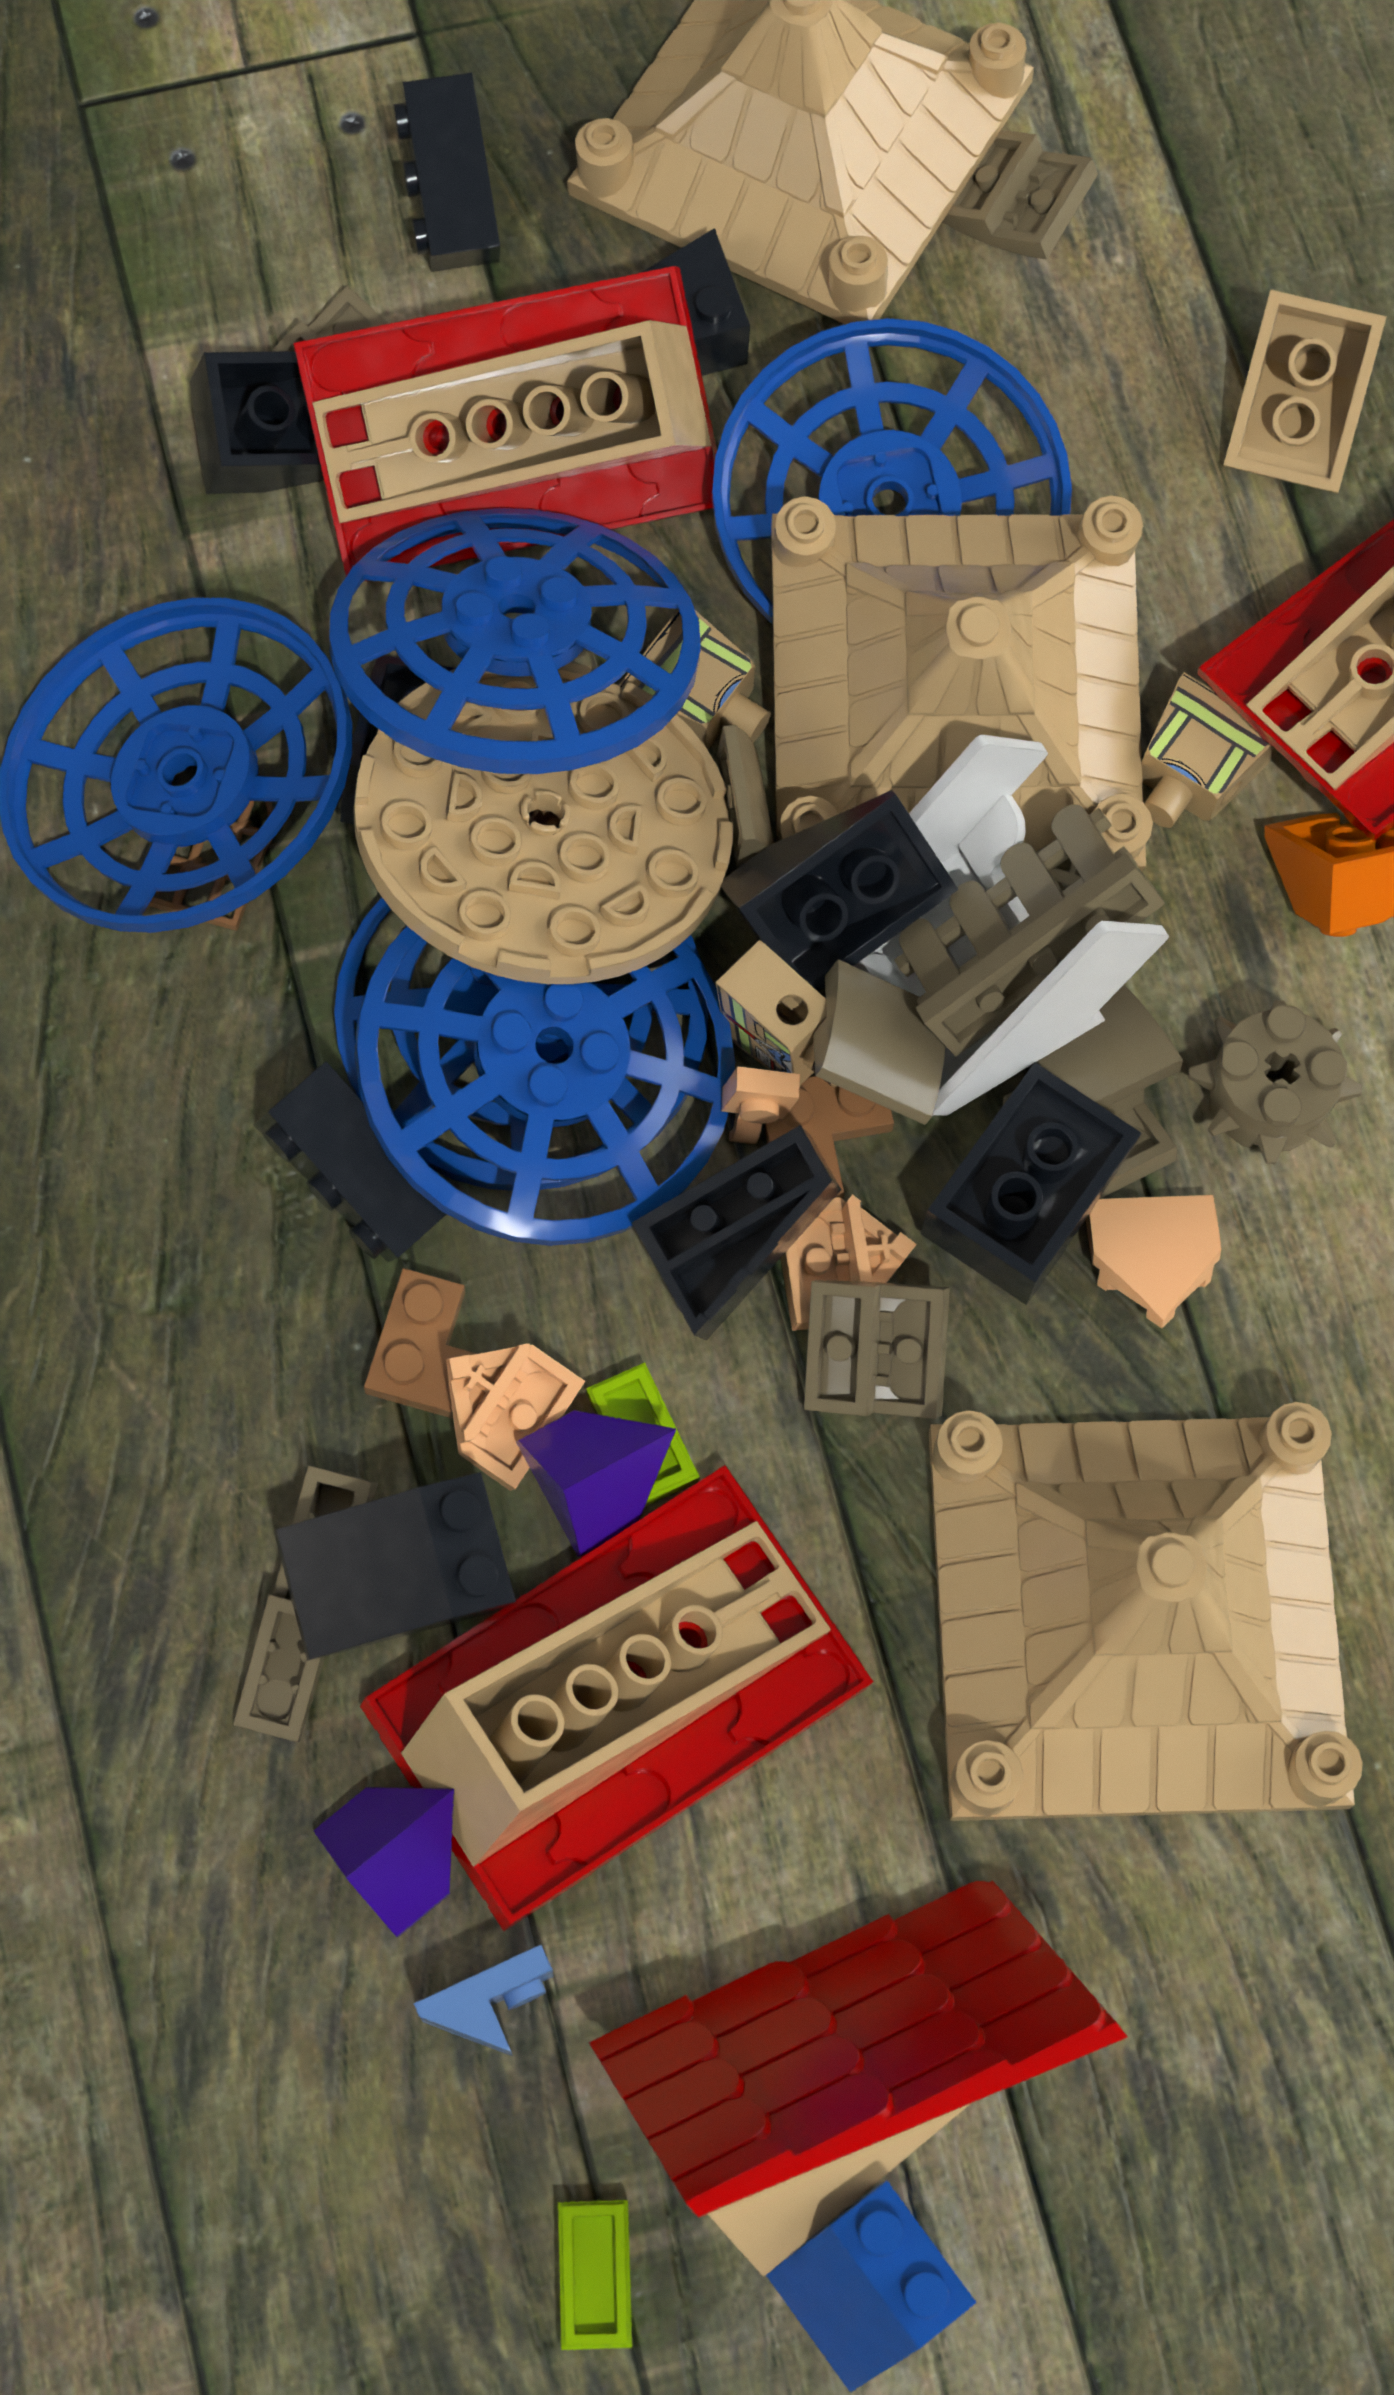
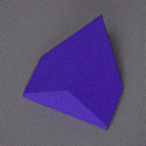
[516,1410,676,1558]
[313,1787,454,1938]

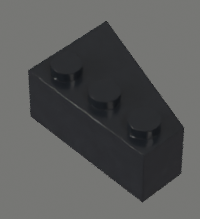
[632,1125,842,1341]

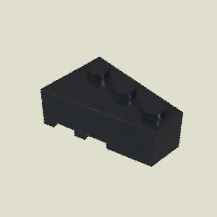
[393,73,501,272]
[641,228,750,376]
[254,1061,447,1262]

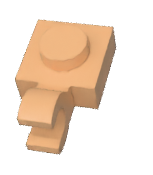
[721,1066,800,1144]

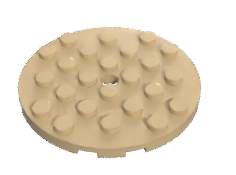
[353,662,733,984]

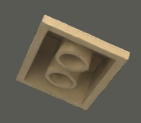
[1223,290,1386,494]

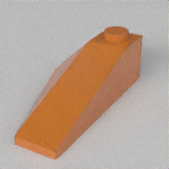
[1264,813,1394,937]

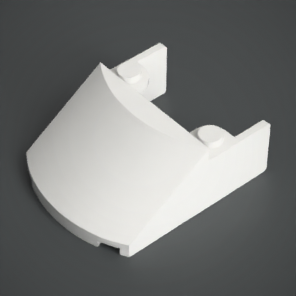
[854,735,1169,1116]

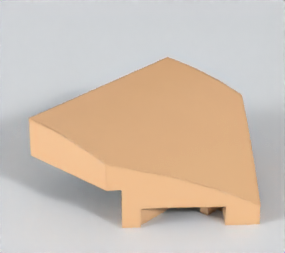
[781,1194,917,1331]
[1085,1195,1221,1328]
[446,1343,585,1491]

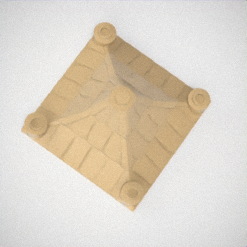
[567,0,1034,324]
[771,495,1153,872]
[928,1402,1363,1821]

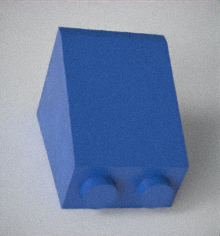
[766,2181,977,2393]

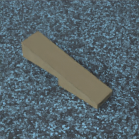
[233,1466,378,1742]

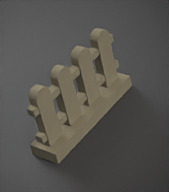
[894,805,1165,1057]

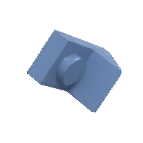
[414,1944,554,2056]

